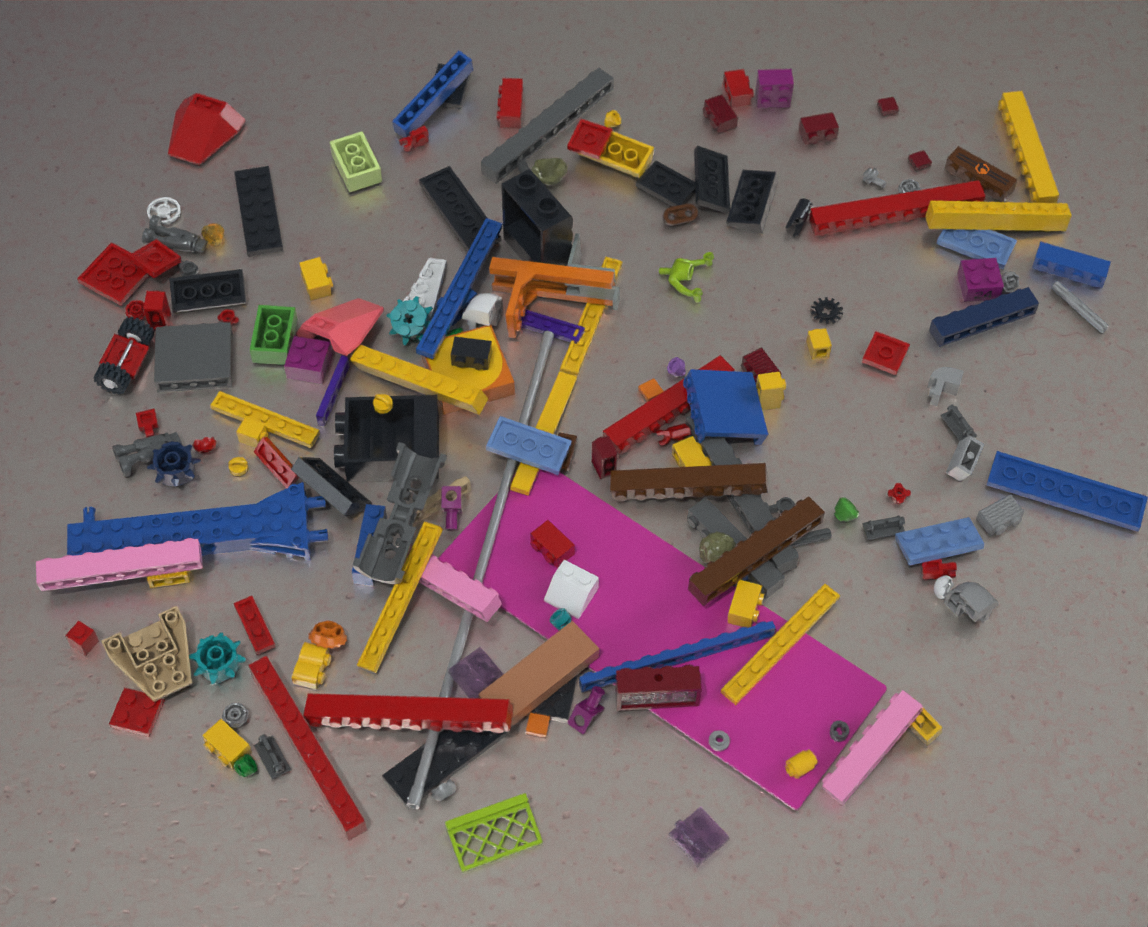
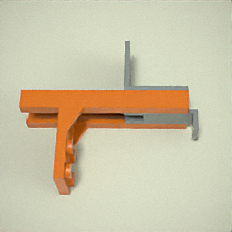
[489,233,620,338]

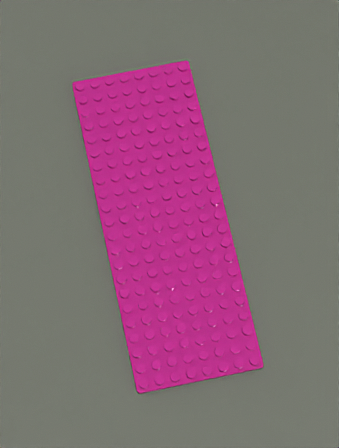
[438,469,887,810]

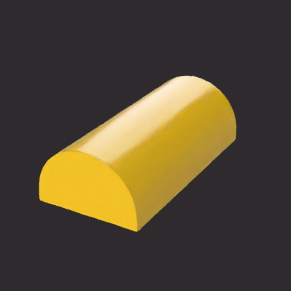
[577,131,654,178]

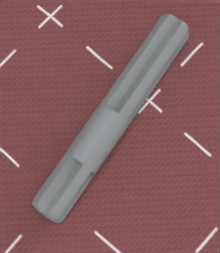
[1051,281,1109,333]

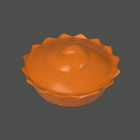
[308,621,348,649]

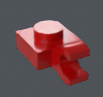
[399,125,429,152]
[136,409,159,438]
[656,423,691,445]
[921,559,957,579]

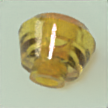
[201,223,224,246]

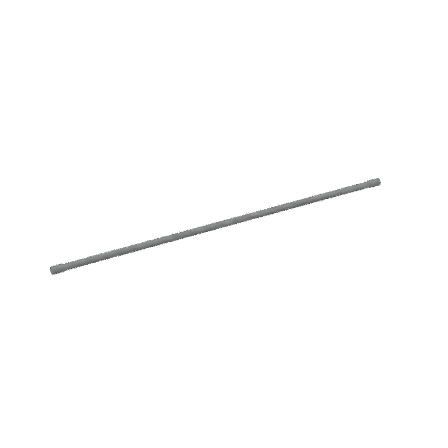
[407,331,554,809]

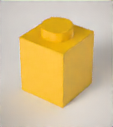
[806,328,832,359]
[236,417,268,448]

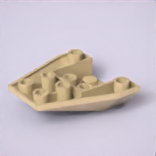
[101,606,192,702]

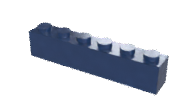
[929,287,1039,347]

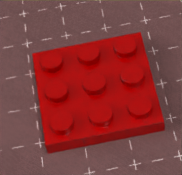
[77,242,149,306]

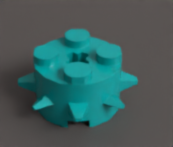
[387,296,433,345]
[189,633,245,684]

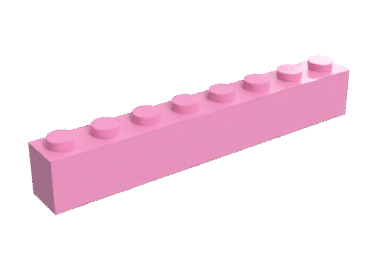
[36,538,203,591]

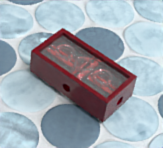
[615,665,702,711]

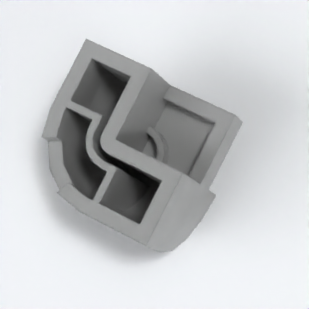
[944,582,999,623]

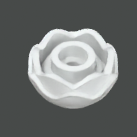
[934,575,954,600]

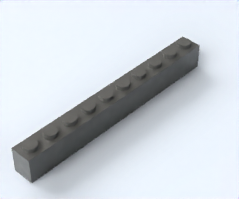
[481,68,614,184]
[685,415,799,573]

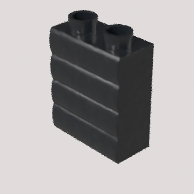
[501,169,573,282]
[334,395,439,482]

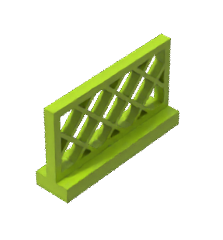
[445,793,543,873]

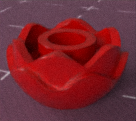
[125,300,145,321]
[192,437,217,453]

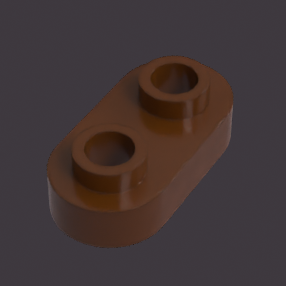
[662,204,698,226]

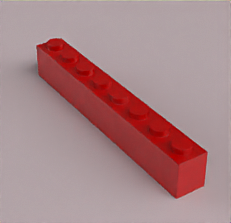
[603,355,735,455]

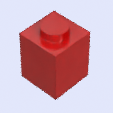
[65,621,99,656]

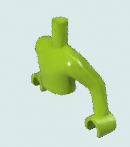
[659,252,714,303]

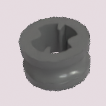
[829,721,849,742]

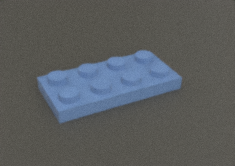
[937,229,1017,270]
[486,416,572,475]
[895,517,984,566]

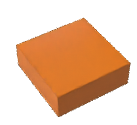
[638,378,664,402]
[526,713,550,738]

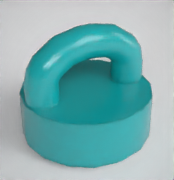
[550,608,571,631]

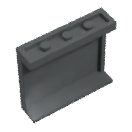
[154,322,233,393]

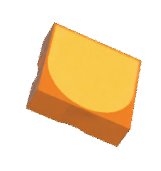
[421,324,515,415]

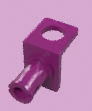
[441,486,462,531]
[568,686,605,734]

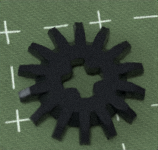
[810,297,843,325]

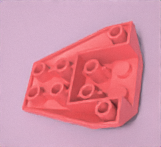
[296,298,384,356]

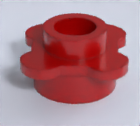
[217,309,239,325]
[887,483,911,504]

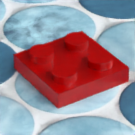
[567,119,613,160]
[129,239,181,278]
[862,331,910,375]
[109,687,164,737]

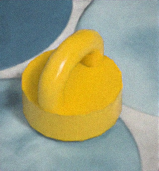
[604,110,621,128]
[373,394,393,414]
[228,457,249,477]

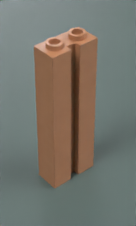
[478,621,599,732]

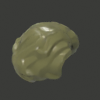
[532,158,568,186]
[699,531,736,564]

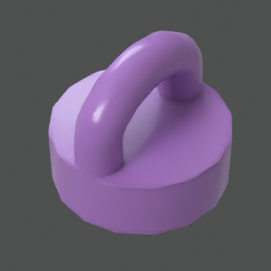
[667,357,686,377]

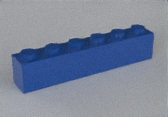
[392,51,473,138]

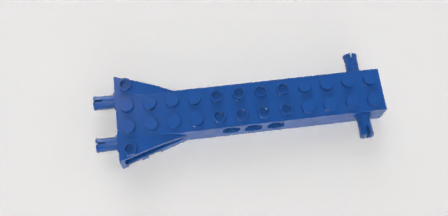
[67,482,328,561]

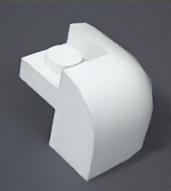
[462,293,503,330]

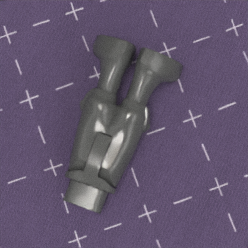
[142,215,207,253]
[112,432,182,477]

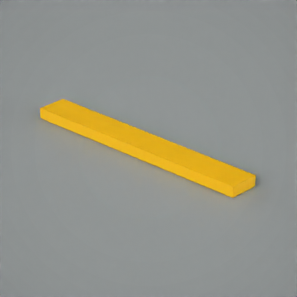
[560,257,623,376]
[510,371,577,496]
[357,522,443,673]
[720,584,840,705]

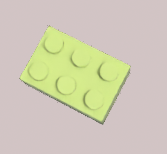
[330,131,382,192]

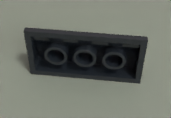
[726,170,778,234]
[169,269,246,313]
[291,457,372,516]

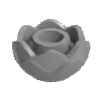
[898,179,921,193]
[1001,271,1019,293]
[222,703,248,728]
[431,779,456,801]

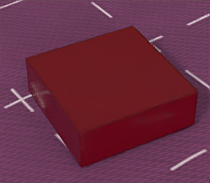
[877,97,899,116]
[908,150,932,171]

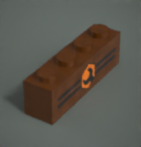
[944,146,1018,202]

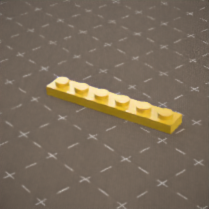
[210,391,320,448]

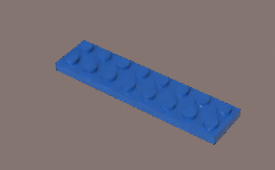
[986,451,1148,532]

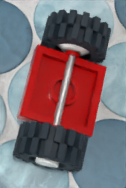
[93,317,155,395]

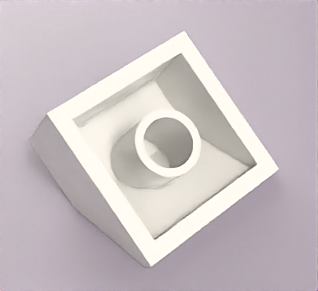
[544,560,599,619]

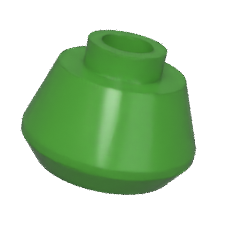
[834,497,859,522]

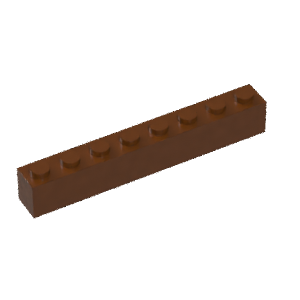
[610,463,768,501]
[688,496,825,606]

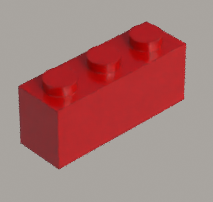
[497,78,523,129]

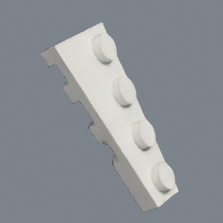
[404,258,447,320]

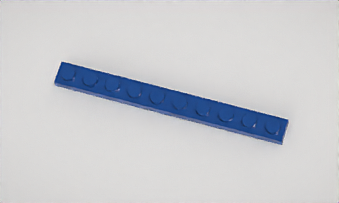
[416,218,503,359]
[579,621,776,693]

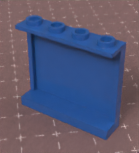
[683,369,768,445]

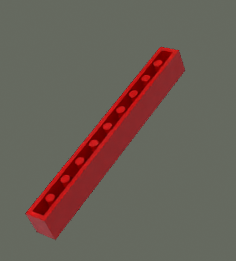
[809,180,986,236]
[248,655,367,841]
[303,693,513,733]

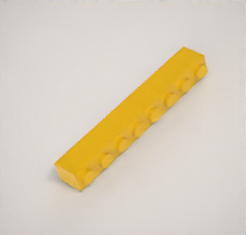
[998,91,1059,203]
[925,201,1072,231]
[350,345,488,415]

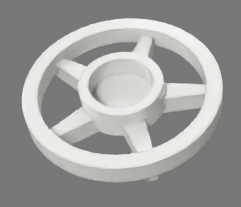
[147,197,181,225]

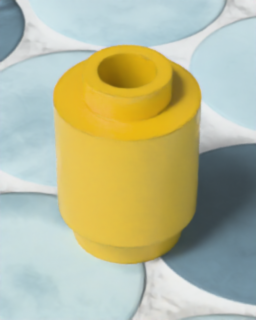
[785,749,818,779]

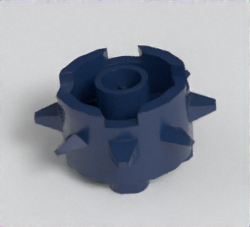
[147,441,201,487]

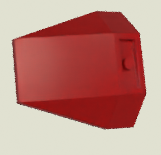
[168,93,245,165]

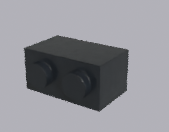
[451,336,492,370]

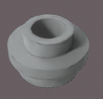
[709,730,730,751]

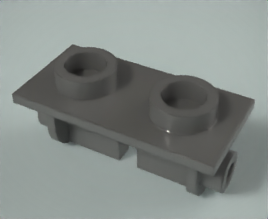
[941,404,977,441]
[862,515,905,540]
[254,734,291,780]

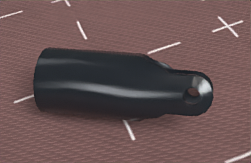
[785,198,813,237]

